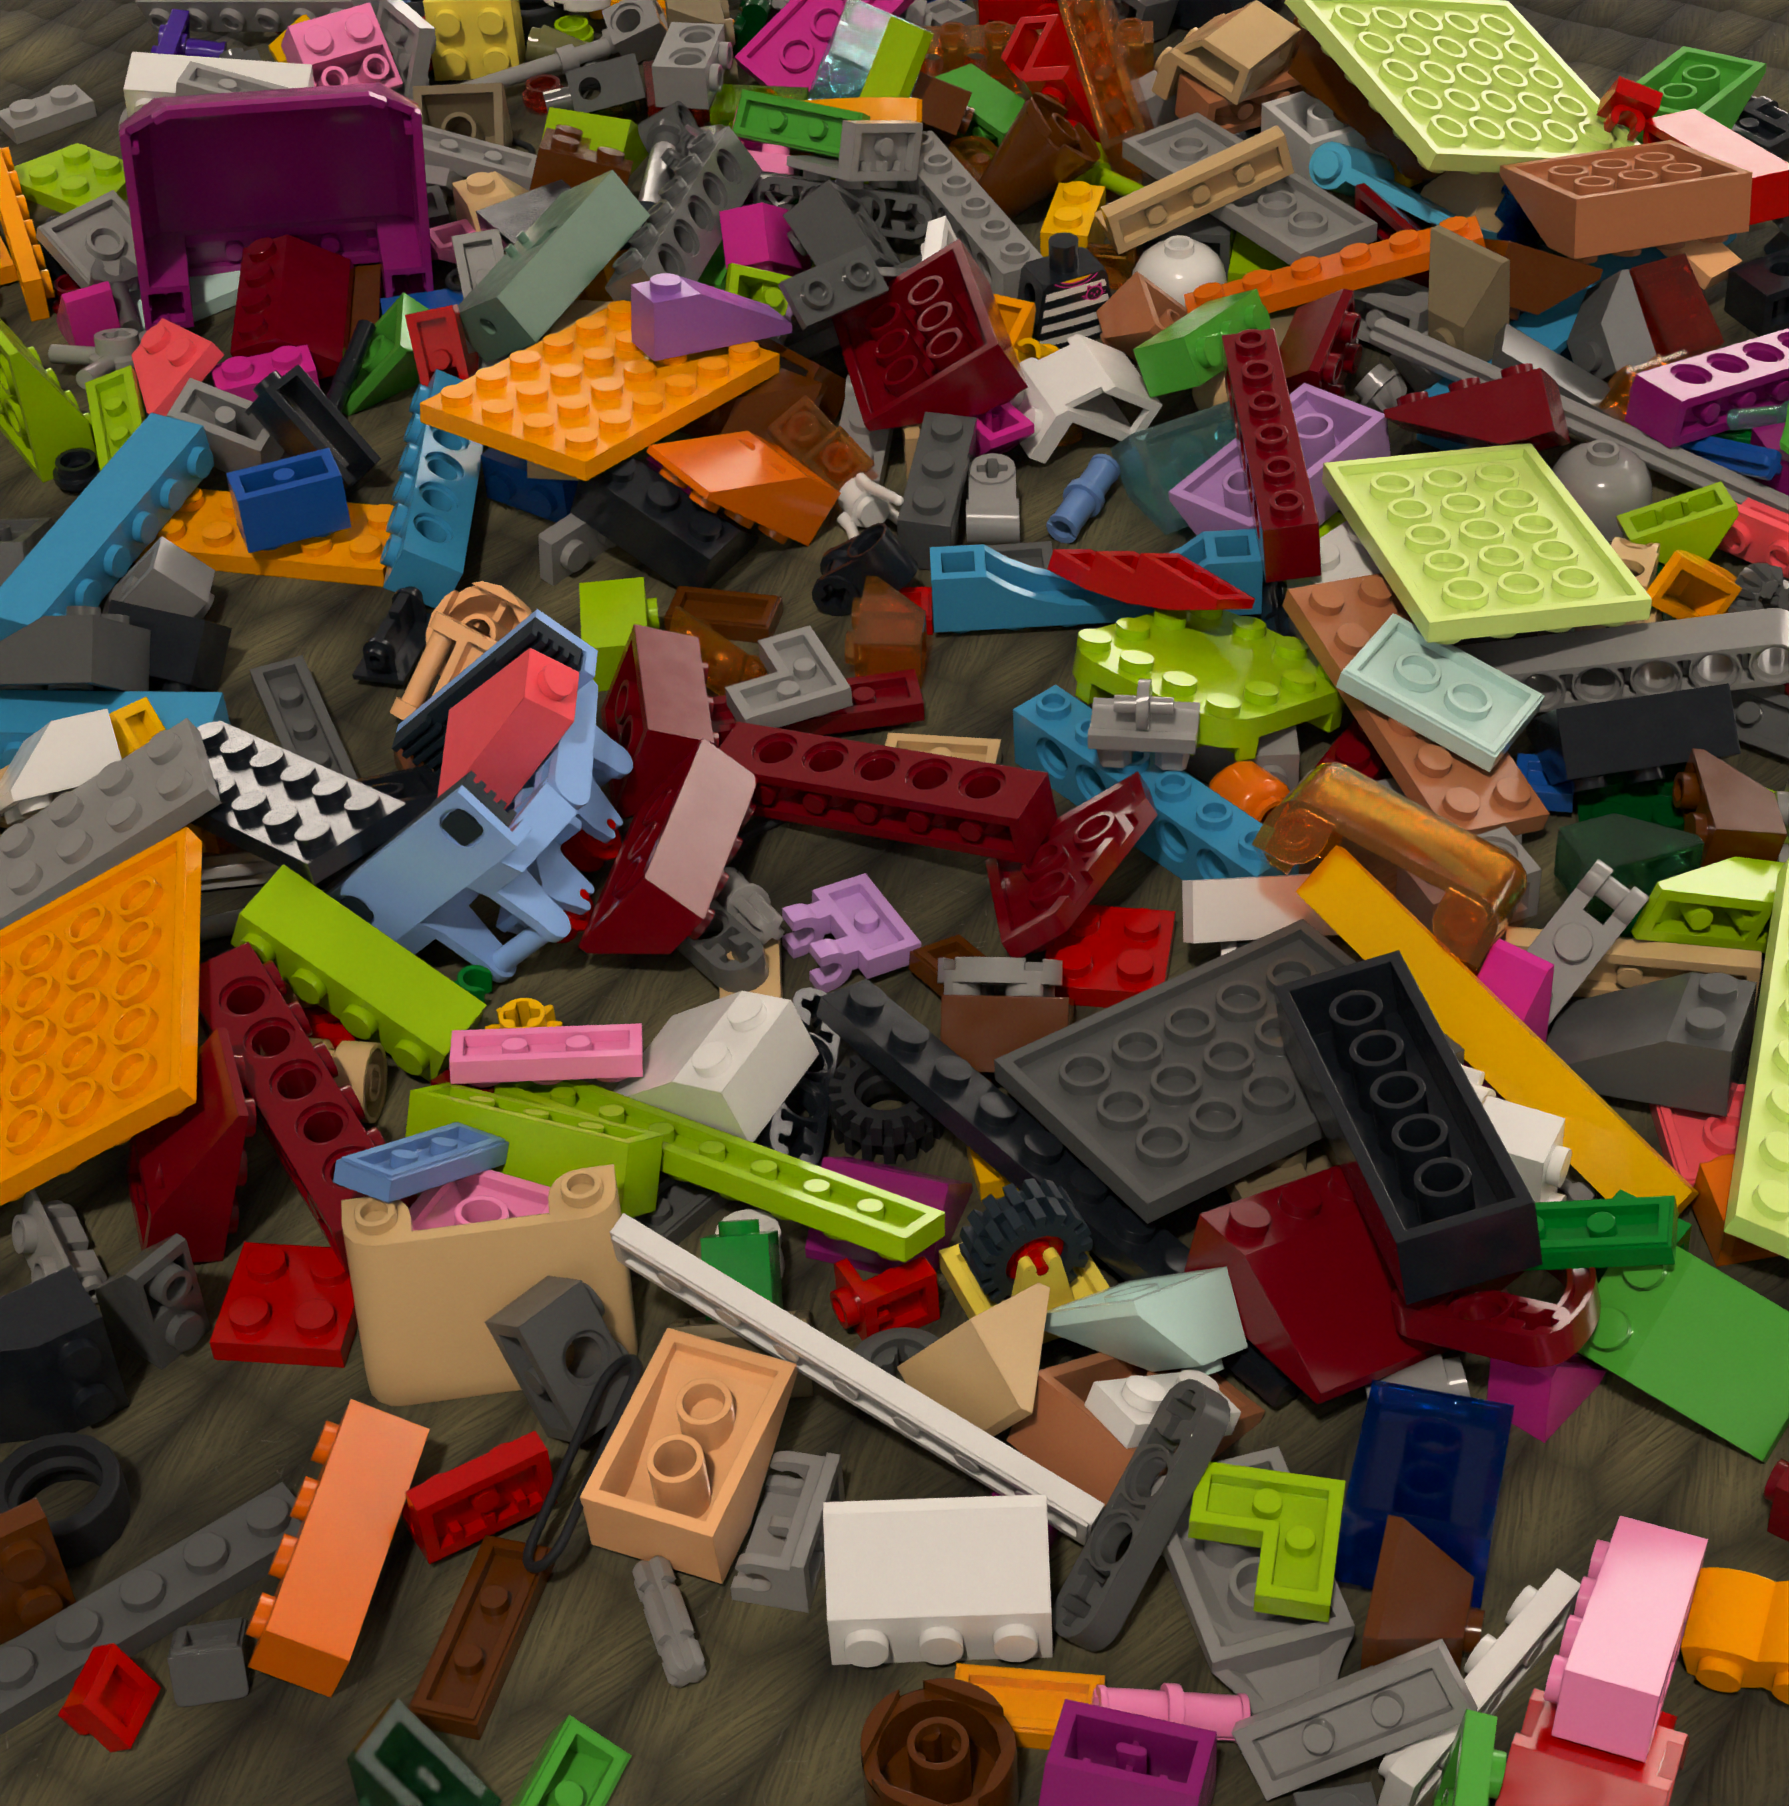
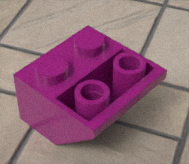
[1038,1699,1217,1806]

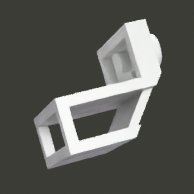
[1010,334,1163,464]

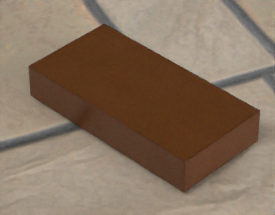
[664,586,783,643]

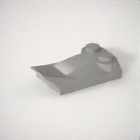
[1150,1446,1355,1715]

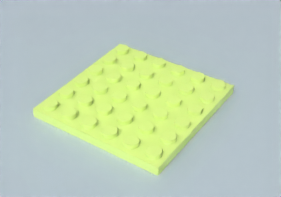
[1284,0,1641,175]

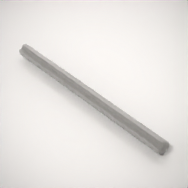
[1369,317,1789,514]

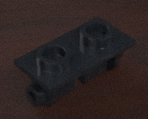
[352,586,431,685]

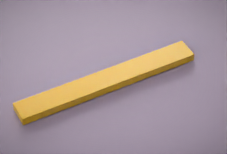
[1295,845,1699,1216]

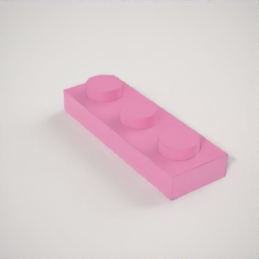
[449,1023,643,1088]

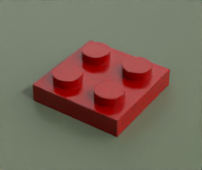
[1045,904,1176,1008]
[209,1242,358,1368]

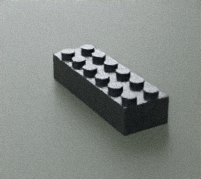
[1273,950,1543,1305]

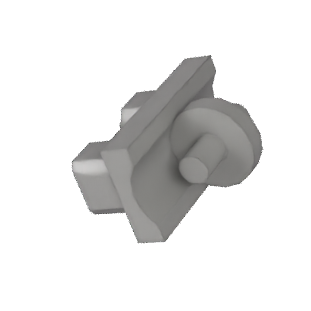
[1087,679,1200,771]

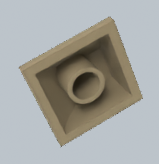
[1428,225,1510,362]

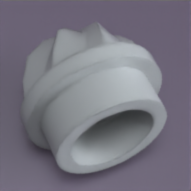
[1353,363,1407,413]

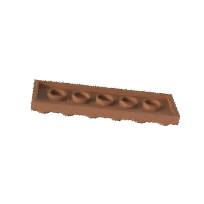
[1282,573,1550,847]

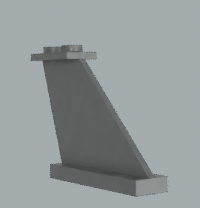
[769,245,922,361]

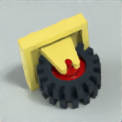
[939,1178,1110,1344]

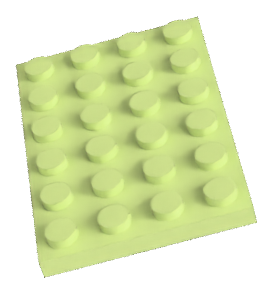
[1322,443,1652,645]

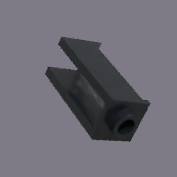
[245,364,381,493]

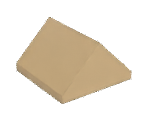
[897,1282,1050,1437]

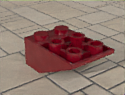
[1383,363,1571,452]
[126,1027,256,1262]

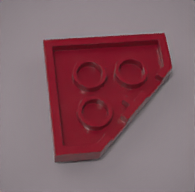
[985,771,1158,958]

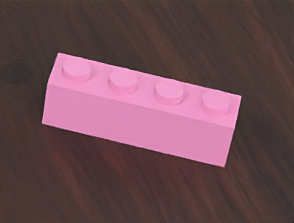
[1544,1516,1708,1763]

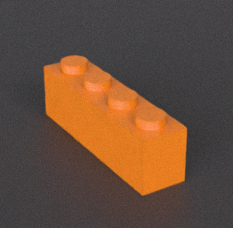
[245,1399,430,1698]

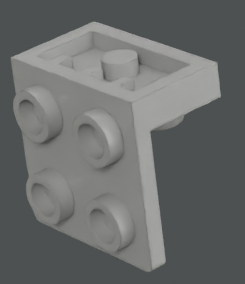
[786,120,923,189]

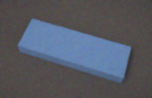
[333,1122,509,1203]

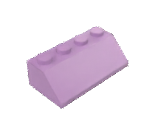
[1168,383,1390,536]

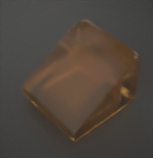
[1087,243,1139,290]

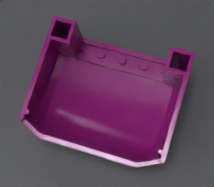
[119,82,434,331]

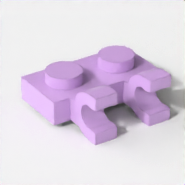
[782,873,921,993]

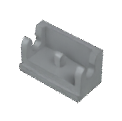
[730,1451,845,1613]

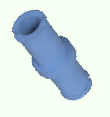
[1046,453,1121,543]

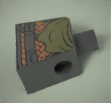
[543,53,648,118]

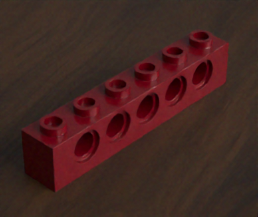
[1222,328,1321,583]
[718,722,1058,864]
[198,942,418,1273]

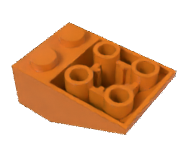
[646,431,841,546]

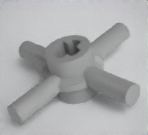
[48,328,146,389]

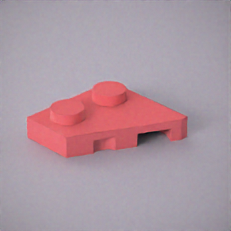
[131,318,224,416]

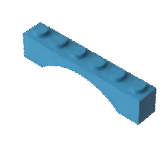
[929,529,1263,633]

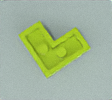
[1188,1461,1346,1623]

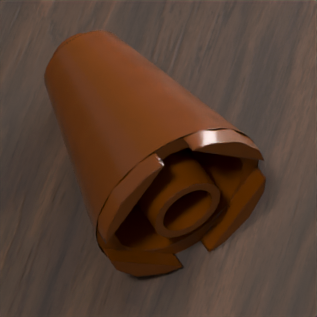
[978,92,1101,220]

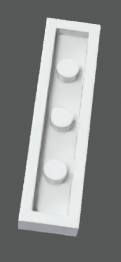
[1378,1568,1581,1806]

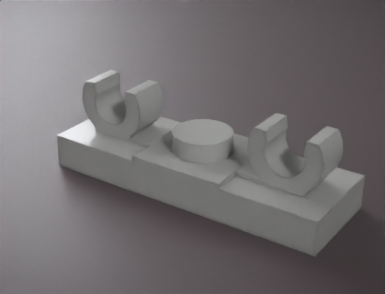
[1231,1639,1478,1801]

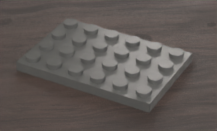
[994,919,1465,1224]

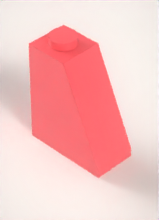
[437,648,579,810]

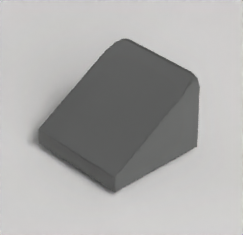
[167,1617,250,1707]

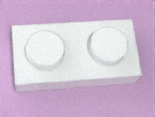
[1084,1369,1241,1449]

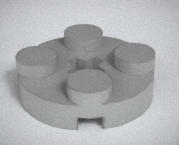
[937,957,1063,997]

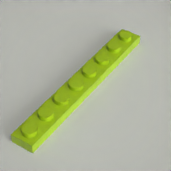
[494,1079,945,1263]

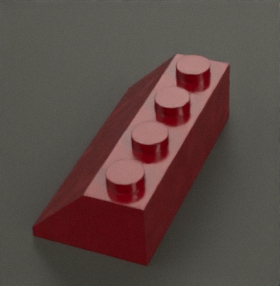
[230,234,354,380]
[578,738,759,954]

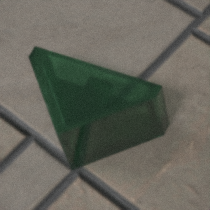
[347,1698,502,1806]

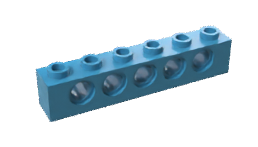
[380,369,484,608]
[1013,685,1300,880]

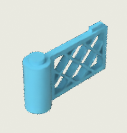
[1309,141,1510,241]

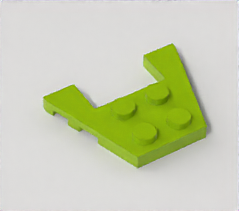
[14,143,128,214]

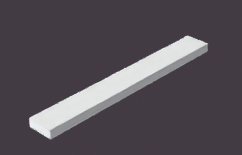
[610,1213,1105,1546]

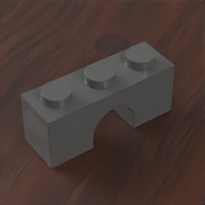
[897,412,977,570]

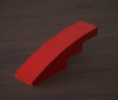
[1047,549,1255,610]

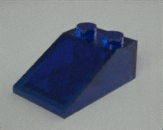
[1334,1380,1514,1609]

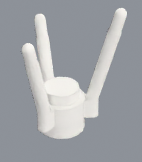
[837,472,904,539]

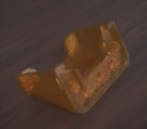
[1252,762,1527,976]

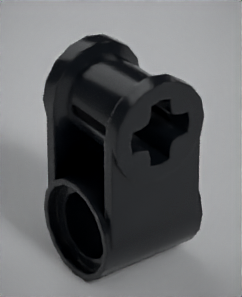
[812,523,918,616]

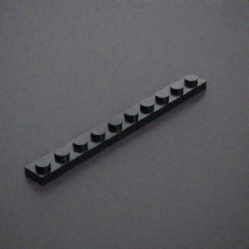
[816,979,1304,1408]

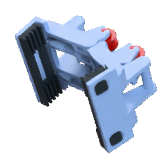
[324,609,633,983]

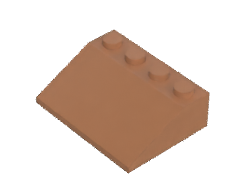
[1500,140,1753,264]

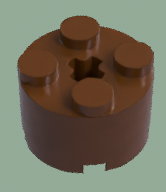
[860,1678,1019,1806]

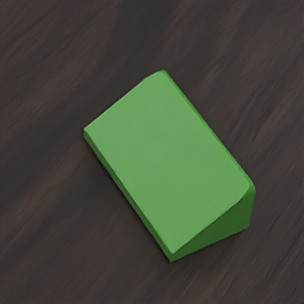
[510,1715,632,1806]

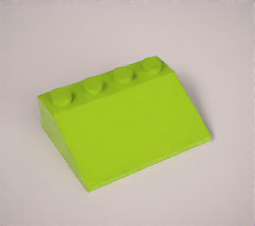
[0,319,97,483]

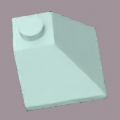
[1044,1266,1248,1375]

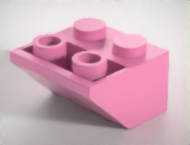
[281,2,403,90]

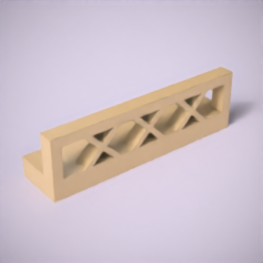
[1094,125,1294,255]
[1505,926,1762,1011]

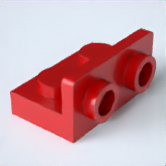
[401,1431,558,1565]

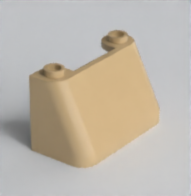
[341,1164,638,1406]

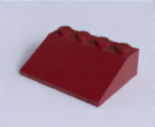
[832,238,1028,431]
[1184,1165,1508,1404]

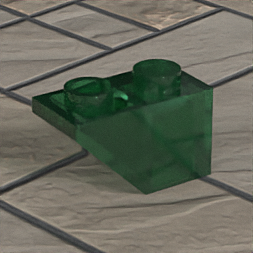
[1554,813,1704,918]

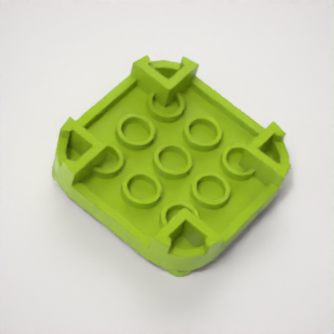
[1072,608,1345,762]

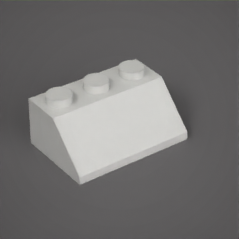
[823,1494,1053,1667]

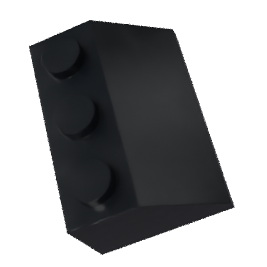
[570,453,759,589]
[1526,683,1741,793]

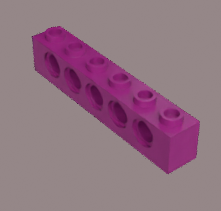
[1624,328,1789,448]

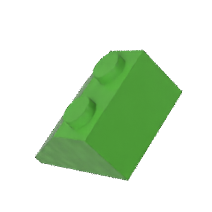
[1624,46,1766,144]
[1578,1246,1789,1463]

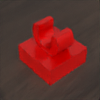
[1596,76,1663,142]
[58,1643,161,1753]

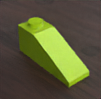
[1631,857,1785,953]

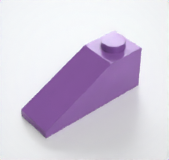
[631,273,792,361]

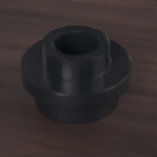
[53,448,100,493]

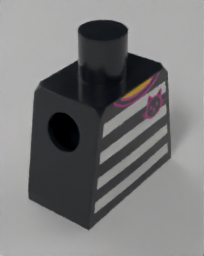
[1017,232,1112,349]

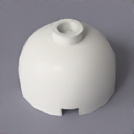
[1132,235,1227,308]

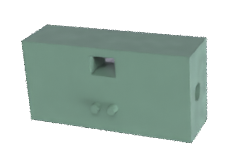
[458,170,651,362]

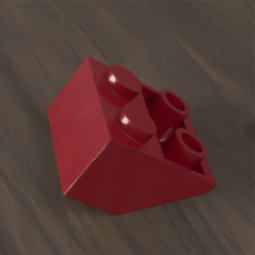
[1279,288,1362,398]

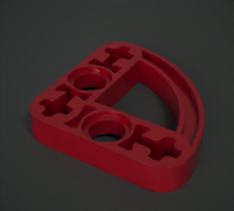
[1391,1267,1601,1368]

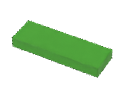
[733,89,870,159]

